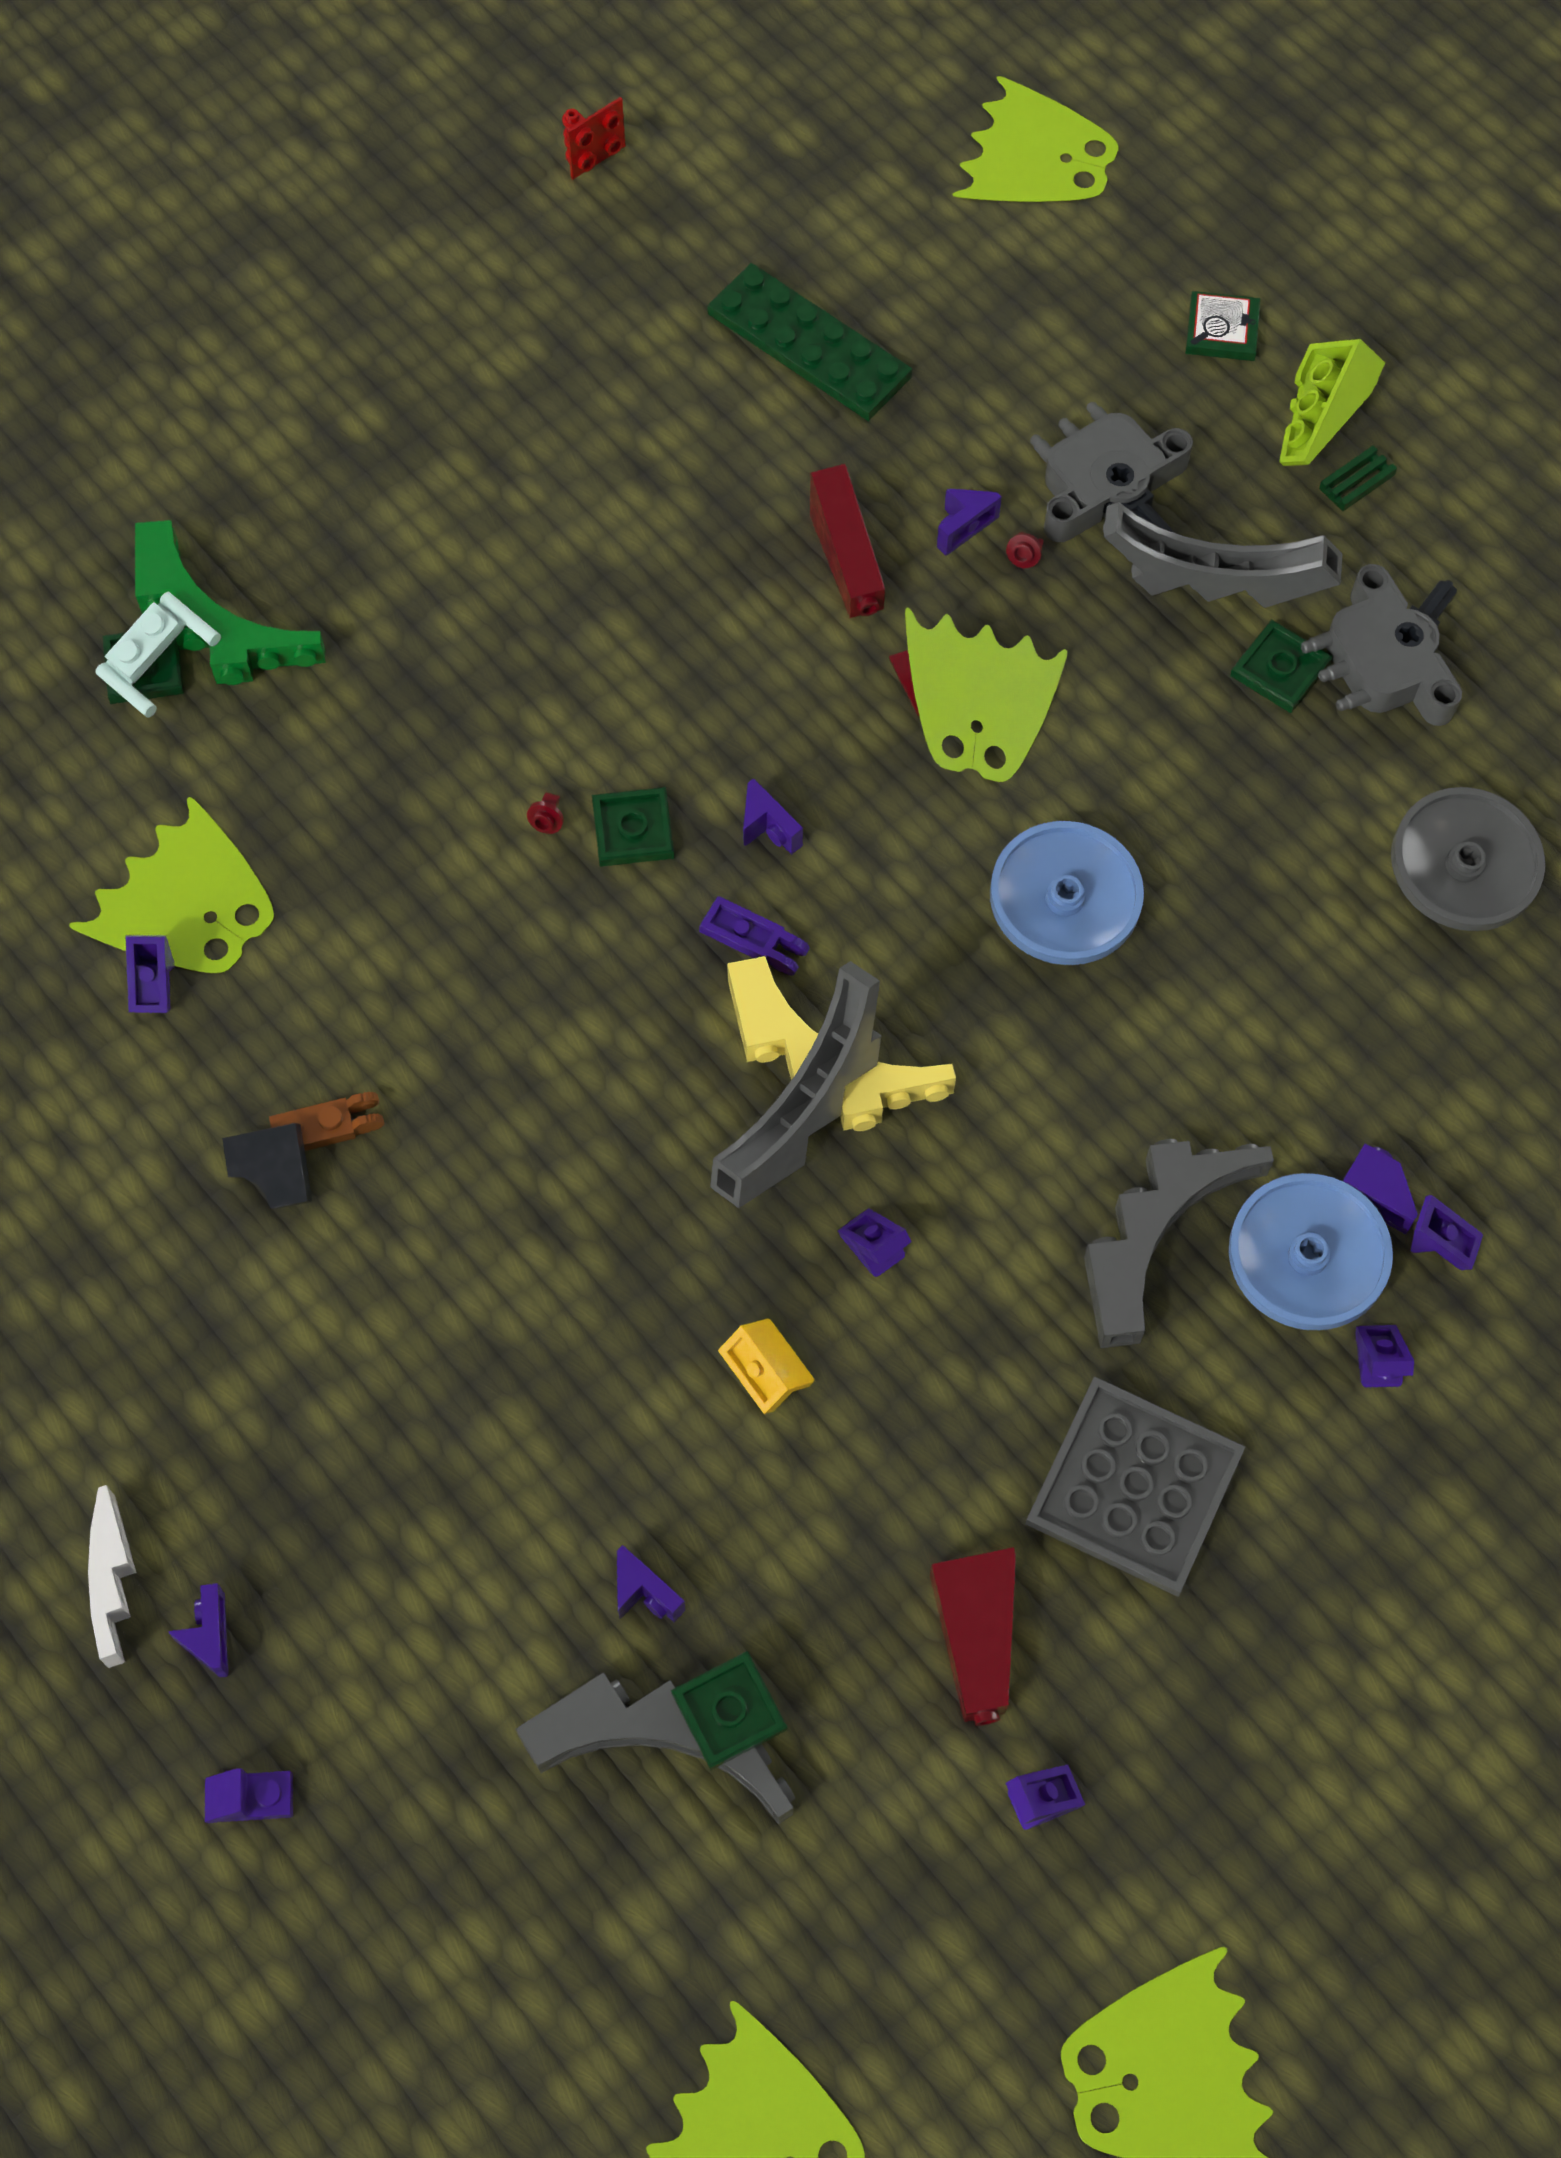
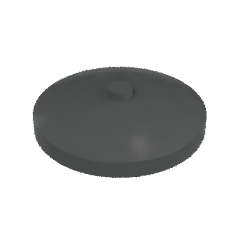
[1391,787,1545,931]

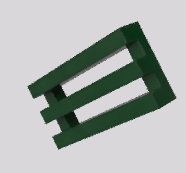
[1319,445,1397,511]

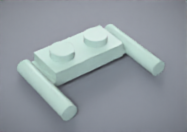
[96,592,221,718]

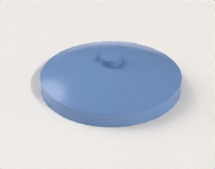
[990,821,1144,965]
[1229,1173,1393,1330]

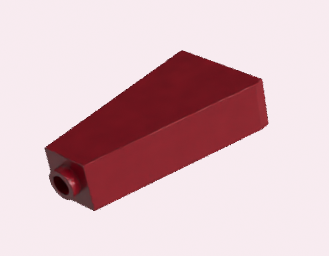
[810,464,885,618]
[930,1547,1016,1726]

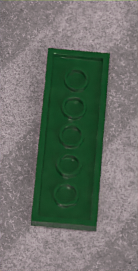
[707,263,912,421]

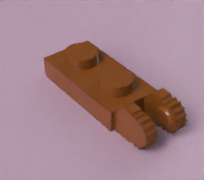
[269,1092,385,1151]

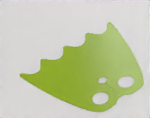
[952,76,1118,202]
[905,607,1067,782]
[69,797,274,973]
[1061,1947,1273,2158]
[646,2001,865,2158]

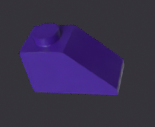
[1343,1144,1418,1234]

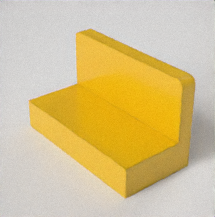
[718,1318,815,1414]

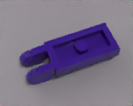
[699,896,810,976]

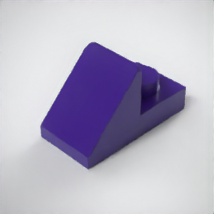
[937,489,1002,556]
[743,778,803,855]
[125,935,175,1013]
[1411,1195,1483,1270]
[837,1208,912,1277]
[1356,1325,1414,1387]
[617,1545,686,1623]
[169,1583,228,1677]
[1006,1764,1085,1830]
[205,1768,293,1823]

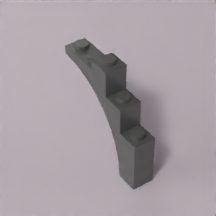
[1103,502,1342,608]
[710,961,882,1208]
[1084,1139,1274,1348]
[515,1672,796,1824]

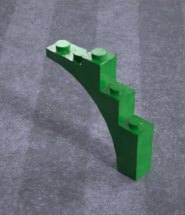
[135,520,326,685]

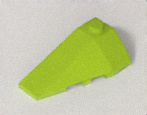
[1279,339,1385,466]

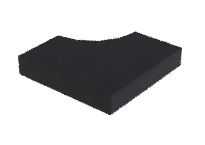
[222,1123,312,1209]

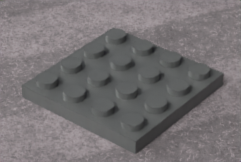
[1025,1376,1245,1597]

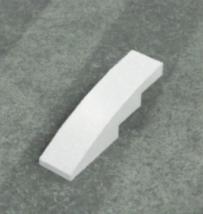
[88,1485,136,1668]

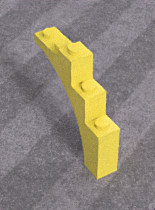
[727,956,956,1131]

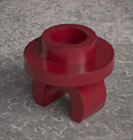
[1006,532,1044,568]
[527,792,564,834]

